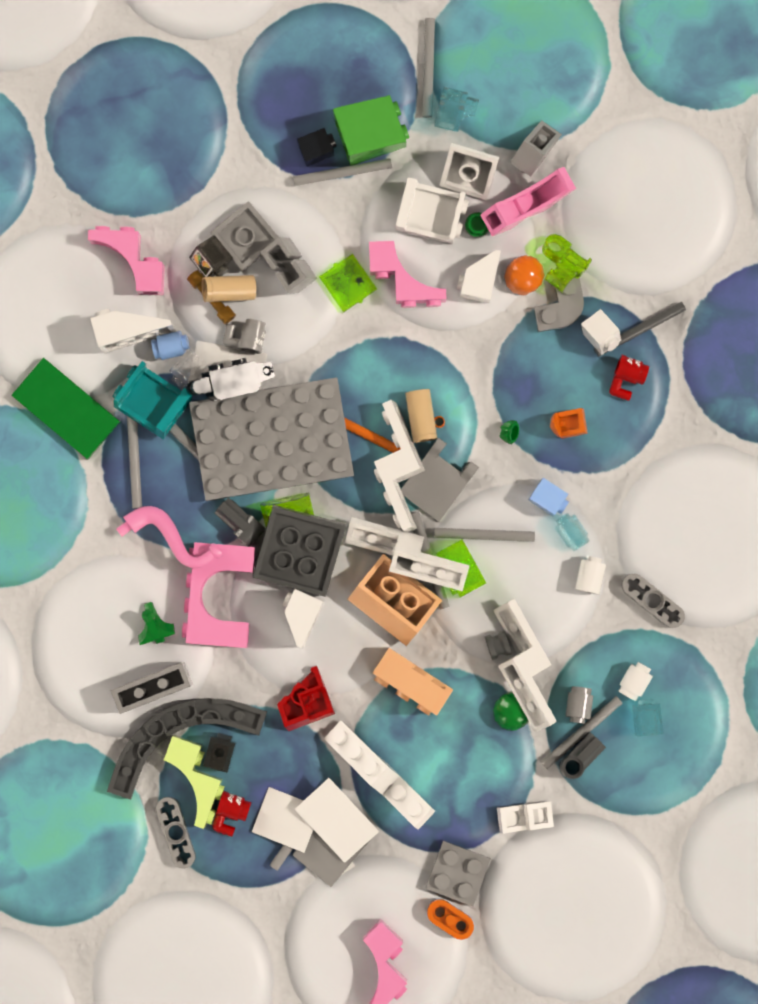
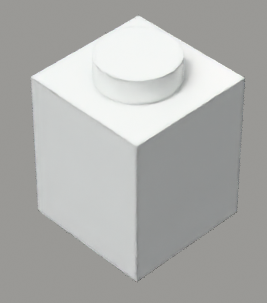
[581,309,621,355]

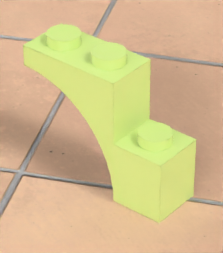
[164,735,225,829]

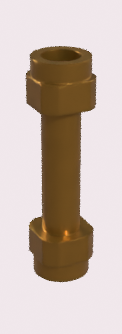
[187,270,236,325]

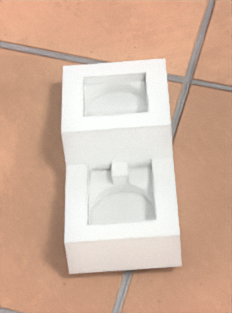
[497,801,554,833]

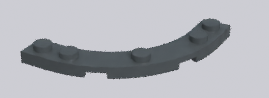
[107,698,267,800]

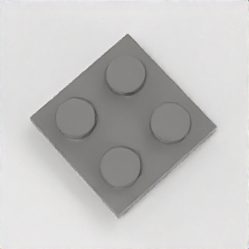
[210,201,278,272]
[426,840,491,906]

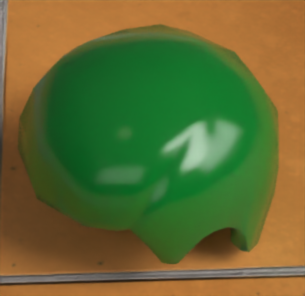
[493,691,529,731]

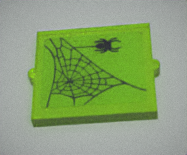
[319,254,377,313]

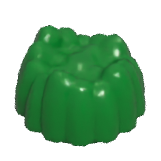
[499,420,519,444]

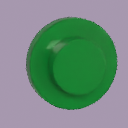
[465,212,489,237]

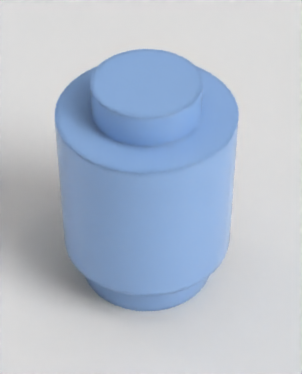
[151,331,190,360]

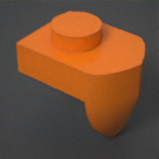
[549,408,588,439]

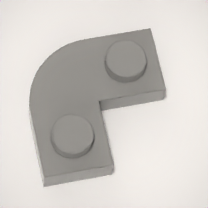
[534,274,584,333]

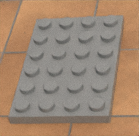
[189,378,354,501]

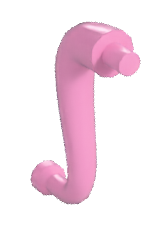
[116,506,223,568]

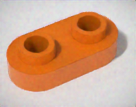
[427,899,474,940]

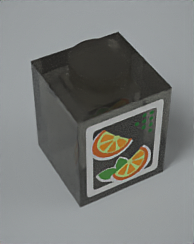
[189,235,233,277]

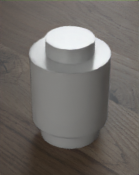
[566,686,593,724]

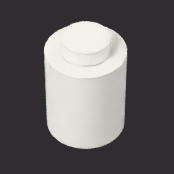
[575,556,606,595]

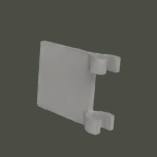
[401,438,479,522]
[292,829,370,887]

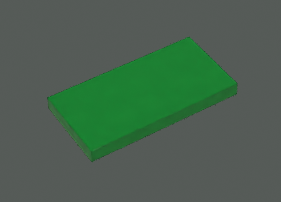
[11,357,120,460]

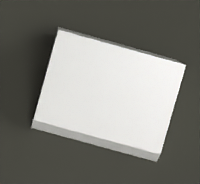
[439,143,499,200]

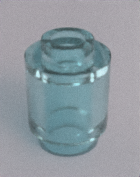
[554,513,590,551]

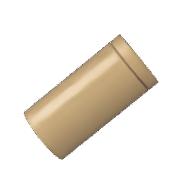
[202,275,256,302]
[405,389,438,443]

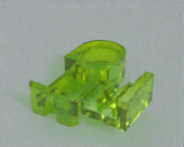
[542,234,592,292]

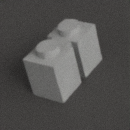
[261,237,317,293]

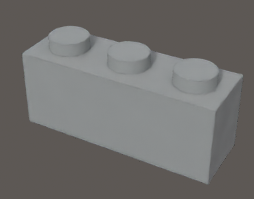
[110,662,193,714]

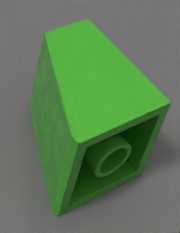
[333,95,409,166]

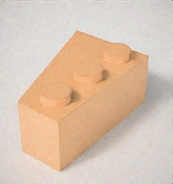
[373,648,453,716]

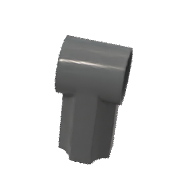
[215,497,266,547]
[559,732,606,779]

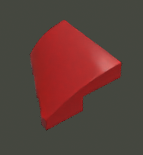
[277,666,335,731]

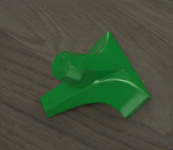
[138,602,175,645]

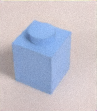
[528,478,569,516]

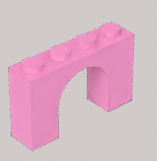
[182,542,256,648]

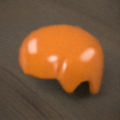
[504,255,545,295]

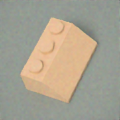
[347,554,442,646]

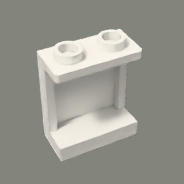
[395,178,469,244]

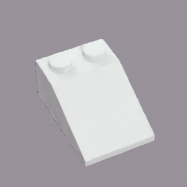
[90,309,176,353]

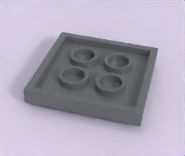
[253,505,346,597]

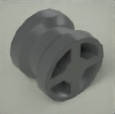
[485,631,511,660]

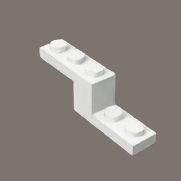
[374,400,425,532]
[345,517,469,591]
[493,599,557,732]
[324,721,435,830]

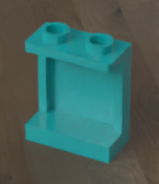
[112,361,192,440]

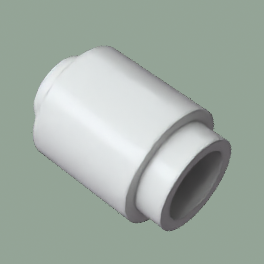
[619,662,653,701]

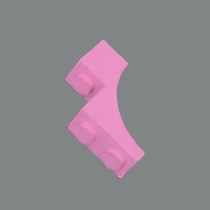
[480,167,576,236]
[88,226,165,295]
[369,241,446,308]
[363,919,407,1004]

